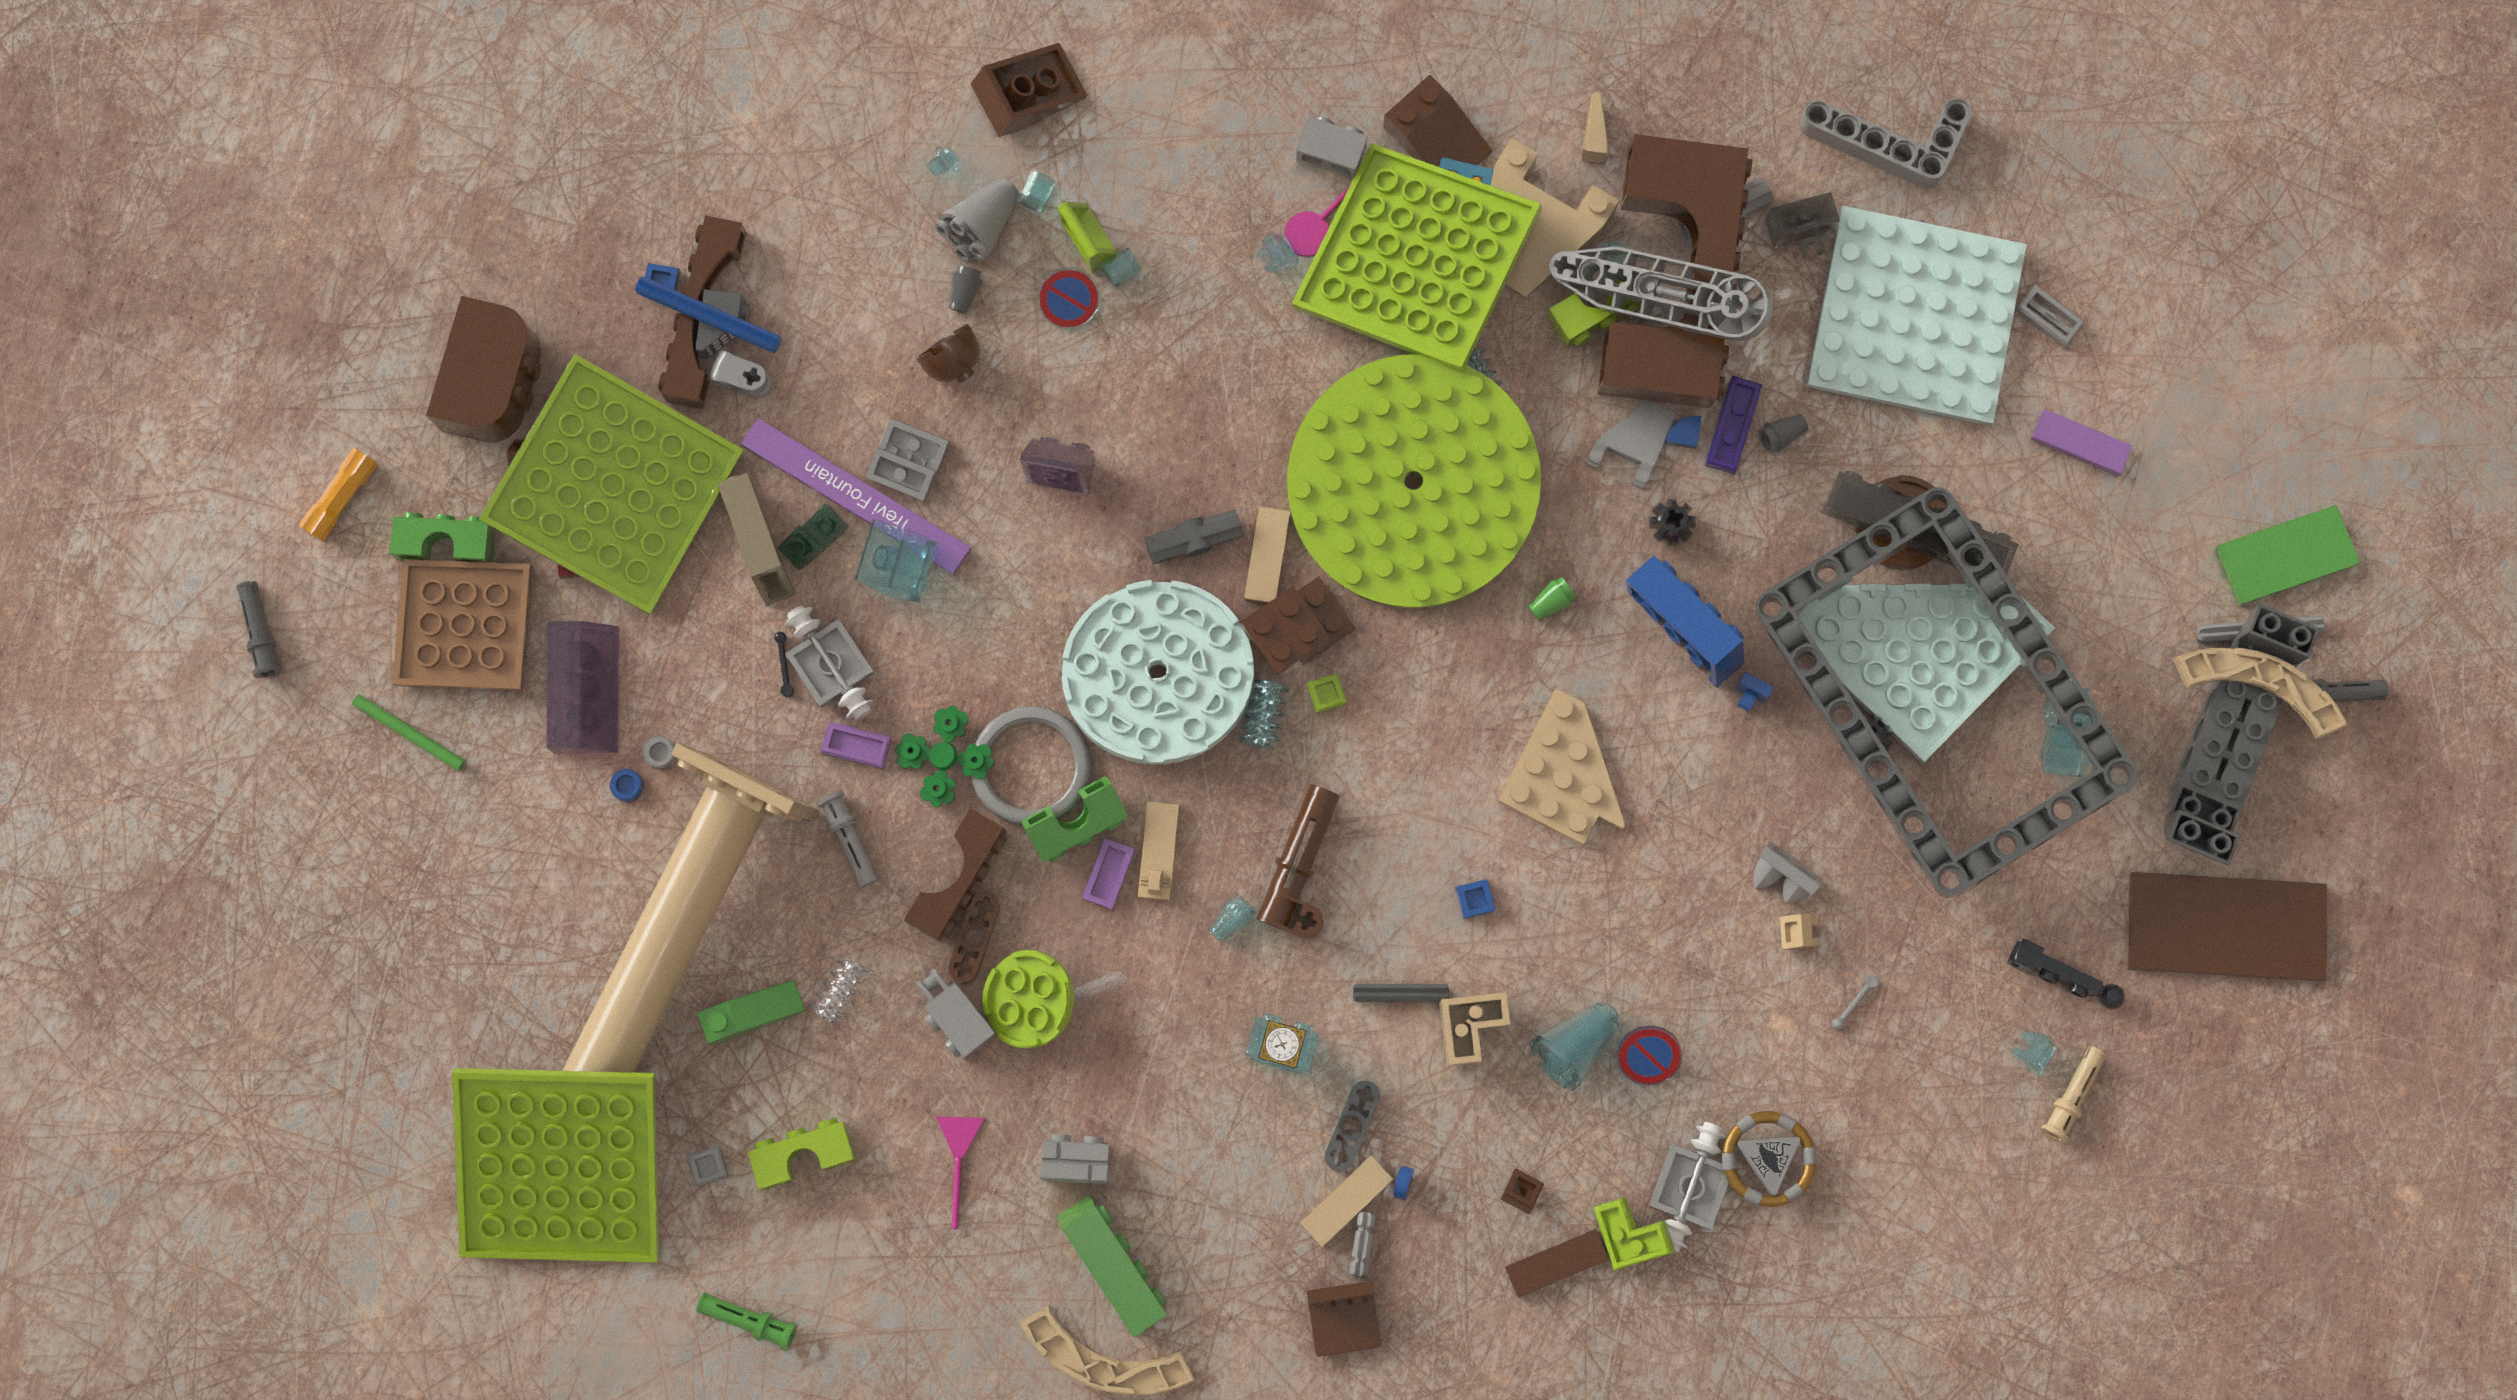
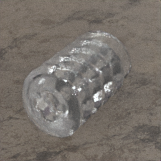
[809,957,876,1030]

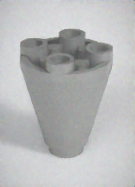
[935,178,1019,262]

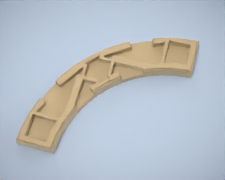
[2173,648,2348,739]
[1019,1306,1196,1395]

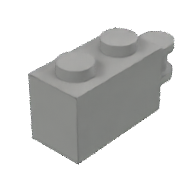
[916,968,997,1060]

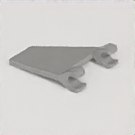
[1587,400,1677,488]

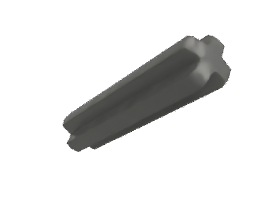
[1353,984,1449,1002]

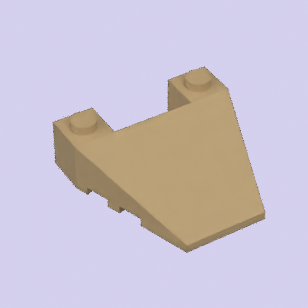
[1490,138,1619,299]

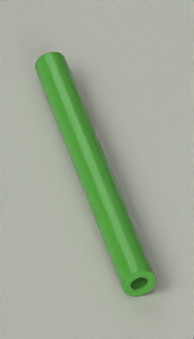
[352,694,466,771]

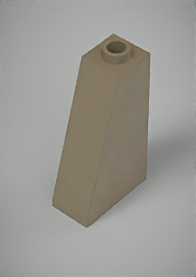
[718,473,796,606]

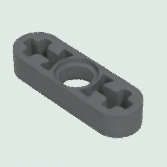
[1325,1081,1380,1172]

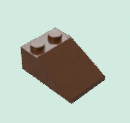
[971,43,1088,137]
[1383,75,1492,167]

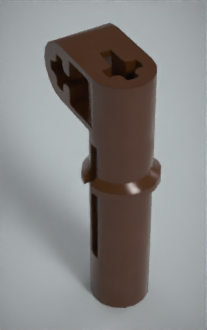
[1256,784,1340,939]

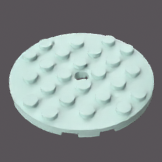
[1061,580,1254,765]

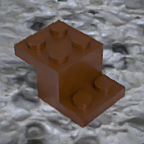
[1240,576,1355,676]

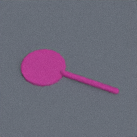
[1284,185,1350,257]

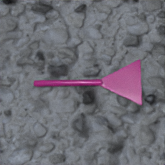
[936,1117,985,1229]

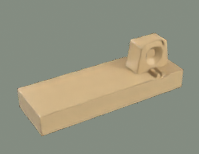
[1138,801,1179,901]

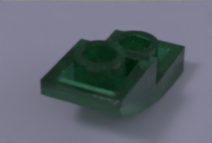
[777,504,850,570]

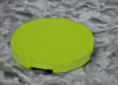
[982,950,1074,1048]

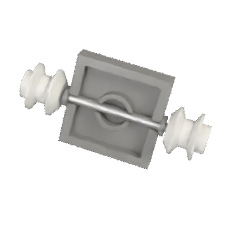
[785,605,874,721]
[1649,1122,1729,1253]

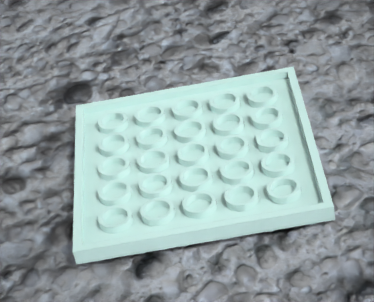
[1806,206,2027,426]

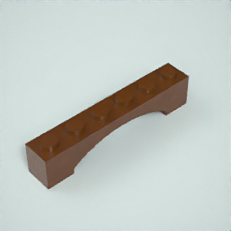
[659,215,747,409]

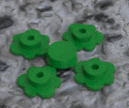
[895,705,994,807]

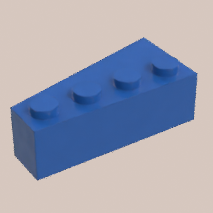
[1626,556,1745,688]

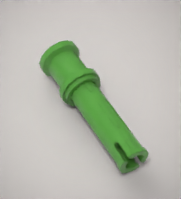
[696,1292,798,1352]

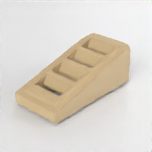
[1581,92,1609,164]

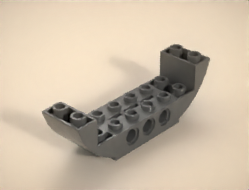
[2164,603,2321,866]

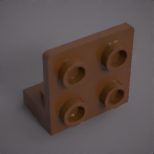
[1306,1281,1381,1357]

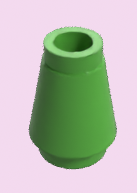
[1528,577,1577,621]

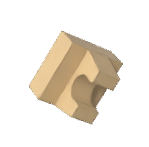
[1780,914,1819,950]

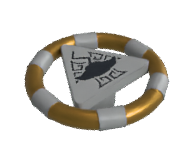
[1722,1111,1817,1207]

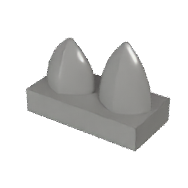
[1753,841,1822,904]

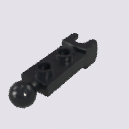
[2007,938,2125,1010]

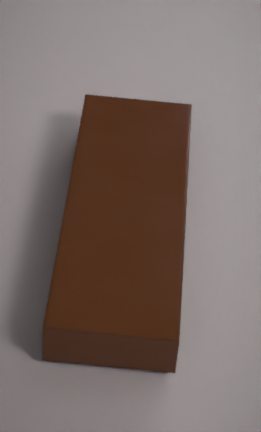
[1505,1229,1609,1298]

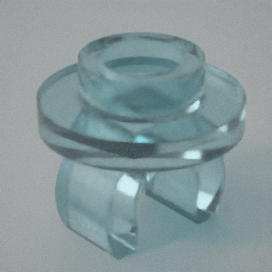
[926,145,960,178]

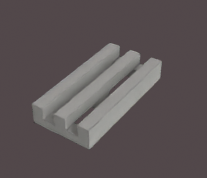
[2014,284,2085,348]

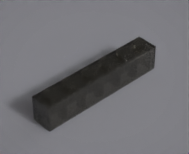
[1821,471,2019,575]

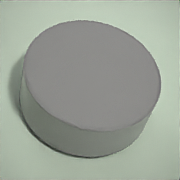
[643,736,676,770]

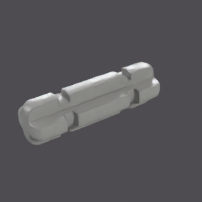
[1350,1212,1376,1278]

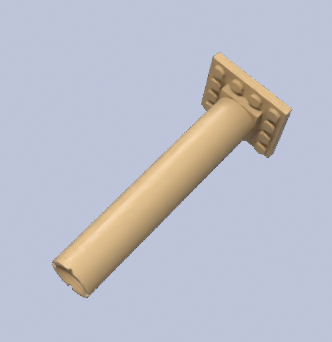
[562,743,817,1073]

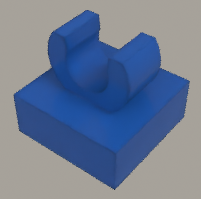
[1735,672,1774,711]

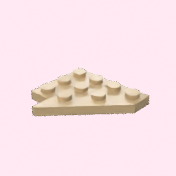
[1497,688,1625,846]

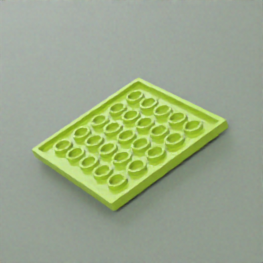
[1292,143,1542,372]
[479,354,744,615]
[452,1068,660,1263]

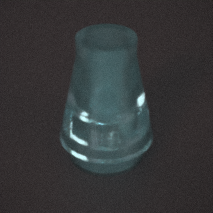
[1208,894,1256,942]

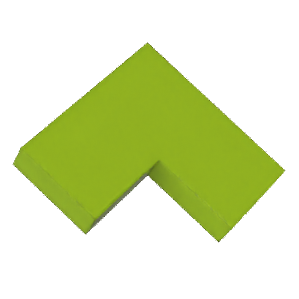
[1593,1197,1676,1271]

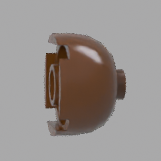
[916,324,980,383]

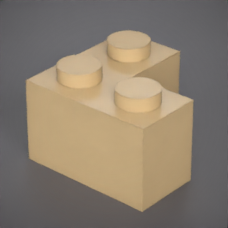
[1439,992,1511,1067]

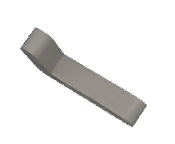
[1799,98,1972,189]

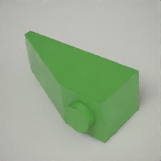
[697,980,806,1046]

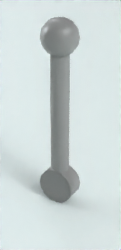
[1832,975,1879,1030]

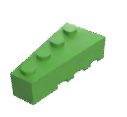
[1057,1195,1167,1337]

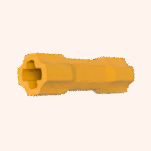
[298,447,378,542]

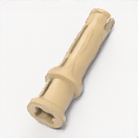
[2040,1046,2108,1143]

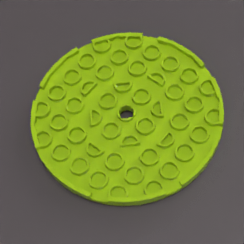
[1287,354,1541,608]

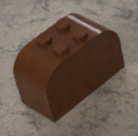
[426,296,541,443]

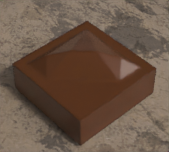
[1500,1168,1544,1214]

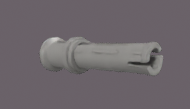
[816,790,879,888]

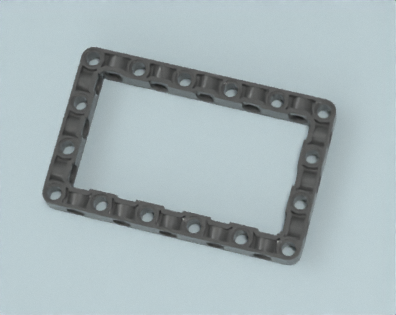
[1756,487,2137,898]

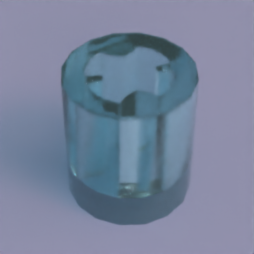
[1018,171,1056,212]
[1101,248,1142,288]

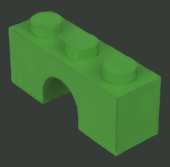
[389,512,496,562]
[1021,776,1129,862]

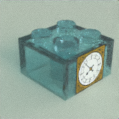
[1245,1013,1319,1076]

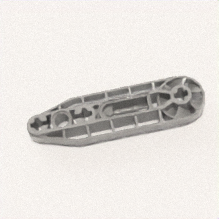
[1549,246,1773,341]

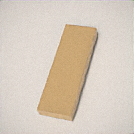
[1244,506,1290,604]
[1300,1156,1393,1247]

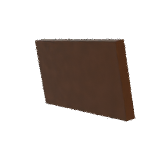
[2128,872,2327,981]

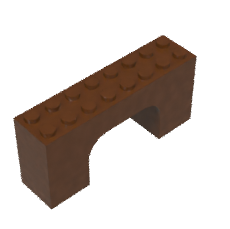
[1597,134,1752,409]

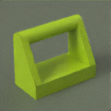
[1057,202,1119,273]

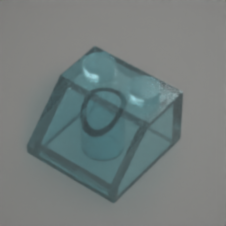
[855,519,937,603]

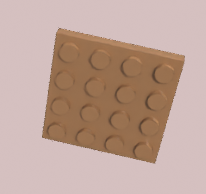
[393,559,533,691]

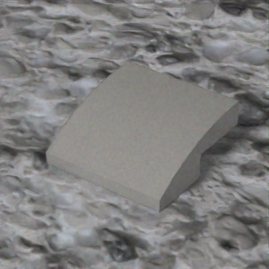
[866,418,951,501]

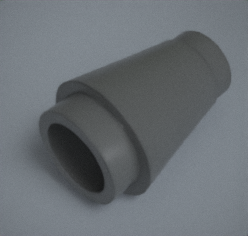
[949,265,982,314]
[1759,414,1808,452]

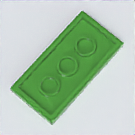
[2216,505,2360,606]

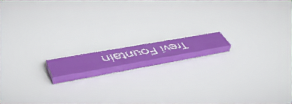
[741,418,971,575]

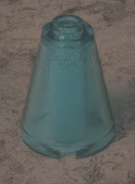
[1529,1003,1619,1090]

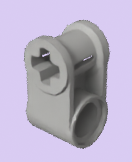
[707,350,772,398]

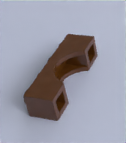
[904,808,1007,942]

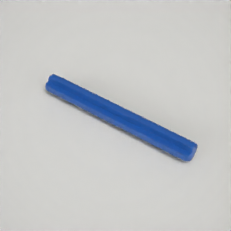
[635,277,782,353]

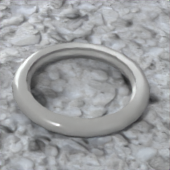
[971,706,1091,825]

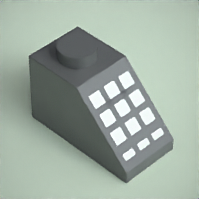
[696,290,750,359]

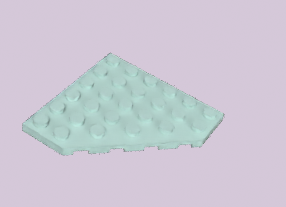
[1798,584,2055,764]

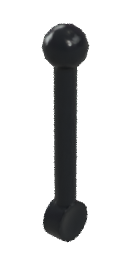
[774,631,794,697]

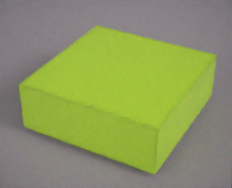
[1306,673,1347,714]

